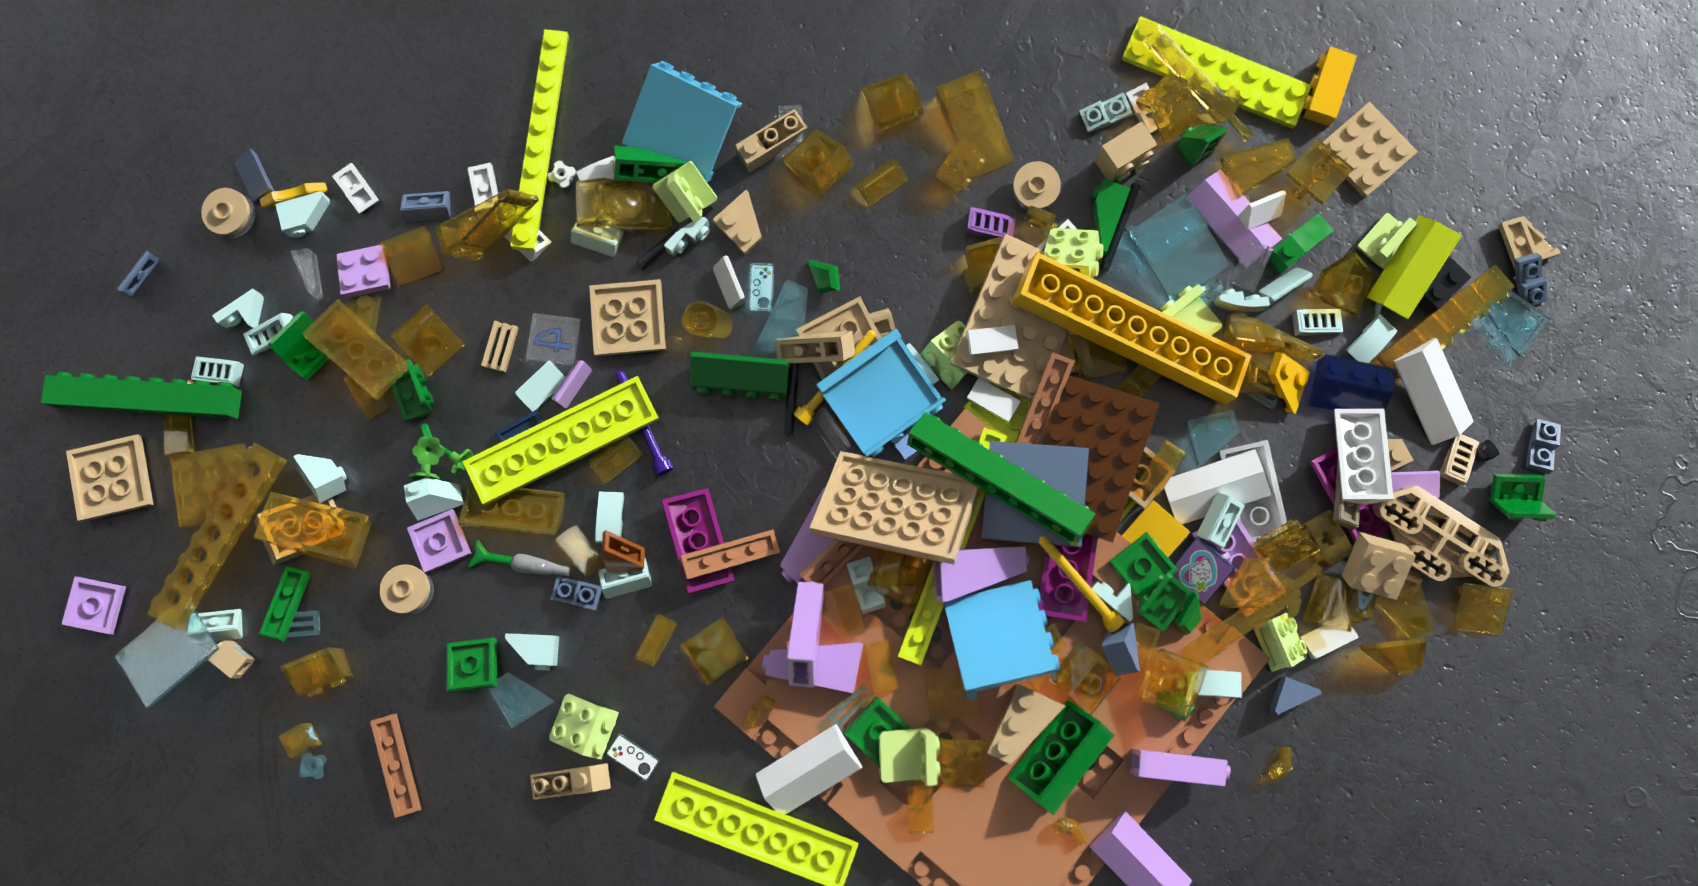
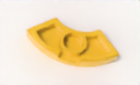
[259,183,327,208]

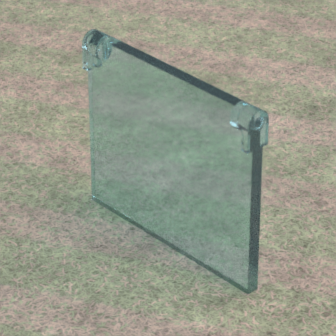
[1128,193,1230,303]
[115,597,220,708]

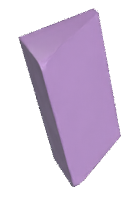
[552,360,592,408]
[1391,471,1440,502]

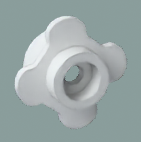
[548,161,576,188]

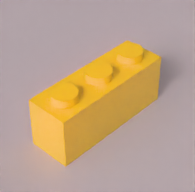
[1303,47,1357,126]

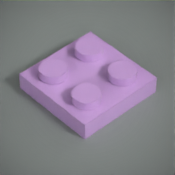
[337,244,390,299]
[407,509,472,573]
[62,576,126,634]

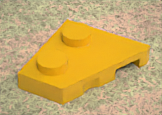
[1268,352,1310,414]

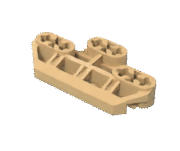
[1373,485,1510,587]

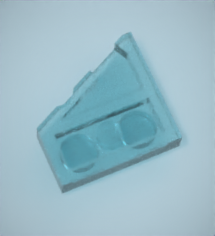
[1185,409,1240,466]
[488,673,554,728]

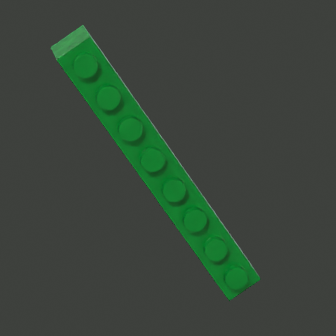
[41,372,242,419]
[907,412,1095,547]

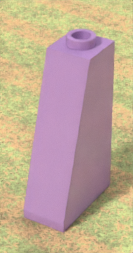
[780,487,834,584]
[933,547,1029,602]
[787,582,823,688]
[762,643,863,693]
[1130,749,1230,786]

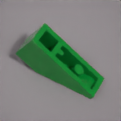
[1177,125,1228,167]
[613,146,687,183]
[1091,178,1131,258]
[1265,213,1334,275]

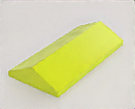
[1367,215,1462,319]

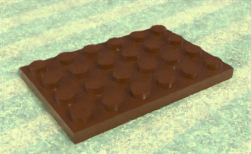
[1041,375,1159,543]

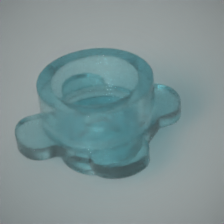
[299,753,327,779]

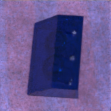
[1309,354,1397,412]

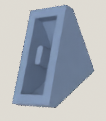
[1101,622,1140,676]
[1269,677,1322,715]

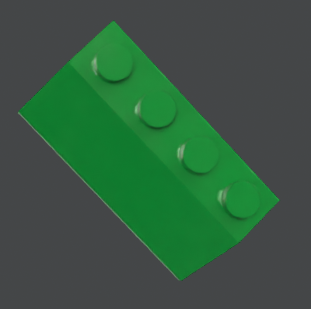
[690,352,789,401]
[1007,699,1114,815]

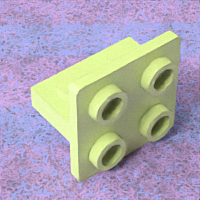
[653,161,717,223]
[1357,213,1417,270]
[1253,612,1307,672]

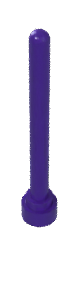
[616,370,673,477]

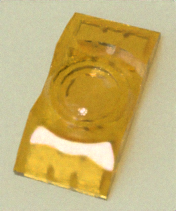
[576,178,672,230]

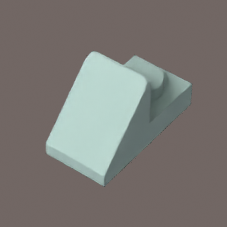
[212,289,264,328]
[1091,582,1133,623]

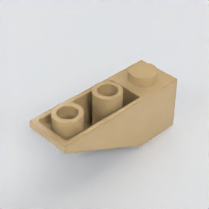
[735,109,807,173]
[530,763,611,800]

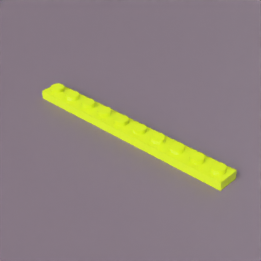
[510,29,569,252]
[898,428,1007,666]

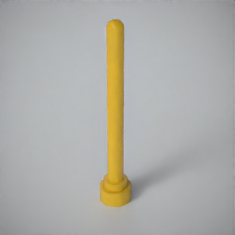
[793,330,876,426]
[1039,536,1125,633]

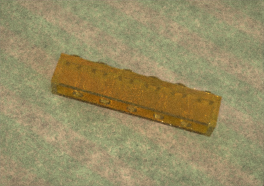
[1377,265,1515,380]

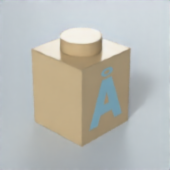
[209,640,256,679]

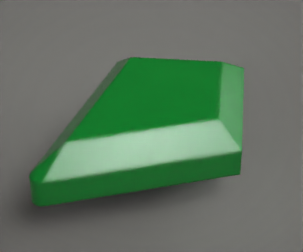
[807,260,840,293]
[1174,590,1202,636]

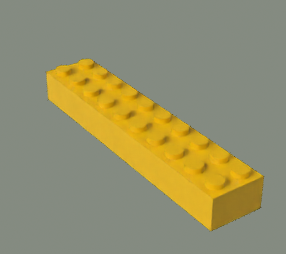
[1011,252,1252,404]

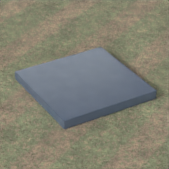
[982,441,1089,547]

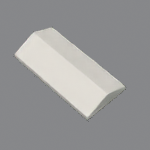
[1394,338,1474,445]
[1334,409,1394,505]
[1220,440,1290,542]
[1164,449,1272,525]
[756,724,862,815]

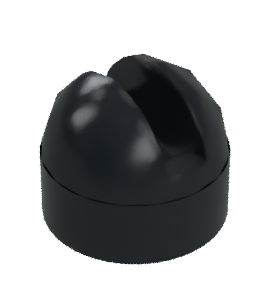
[1477,439,1499,461]

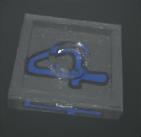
[526,313,581,366]

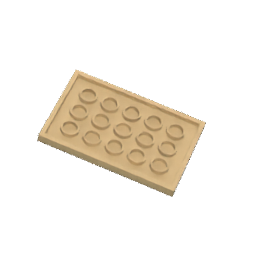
[950,234,1080,401]
[810,451,979,565]

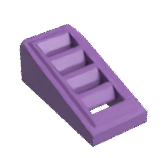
[966,207,1016,239]

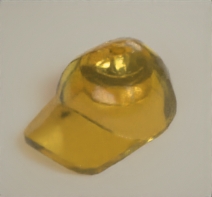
[681,301,733,339]

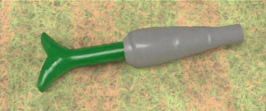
[467,539,571,576]

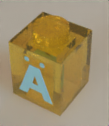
[1340,585,1378,623]
[279,723,322,758]

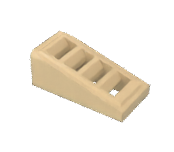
[1440,434,1479,486]

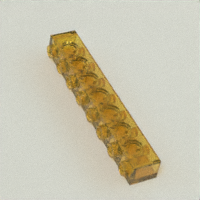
[147,442,288,629]

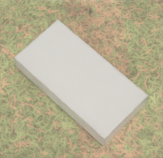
[966,325,1018,356]
[967,378,1021,423]

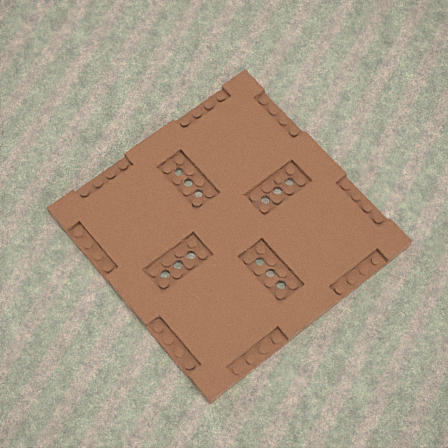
[714,408,1270,886]

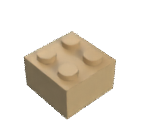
[1095,121,1158,182]
[1342,532,1416,600]

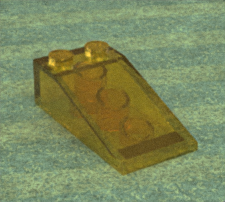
[935,70,1014,179]
[435,189,539,260]
[303,299,408,401]
[254,492,372,568]

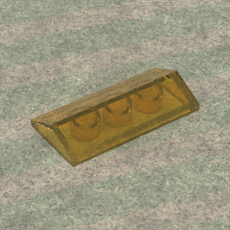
[458,482,565,536]

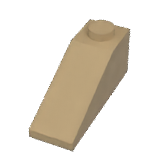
[775,331,855,363]

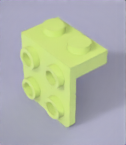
[1043,228,1103,279]
[1160,284,1222,336]
[920,321,968,390]
[549,694,619,759]
[879,728,940,786]

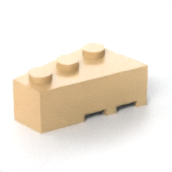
[985,684,1065,764]

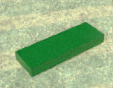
[258,566,311,643]

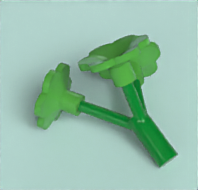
[409,424,473,481]

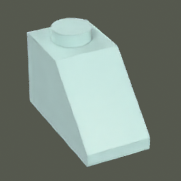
[275,191,330,238]
[293,454,347,503]
[404,477,464,521]
[505,634,559,670]

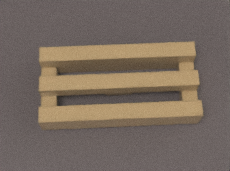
[481,321,519,373]

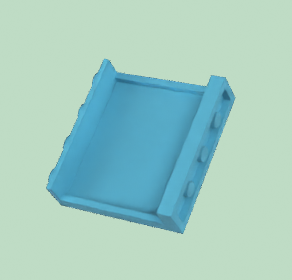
[622,61,742,182]
[815,329,946,457]
[944,580,1060,700]

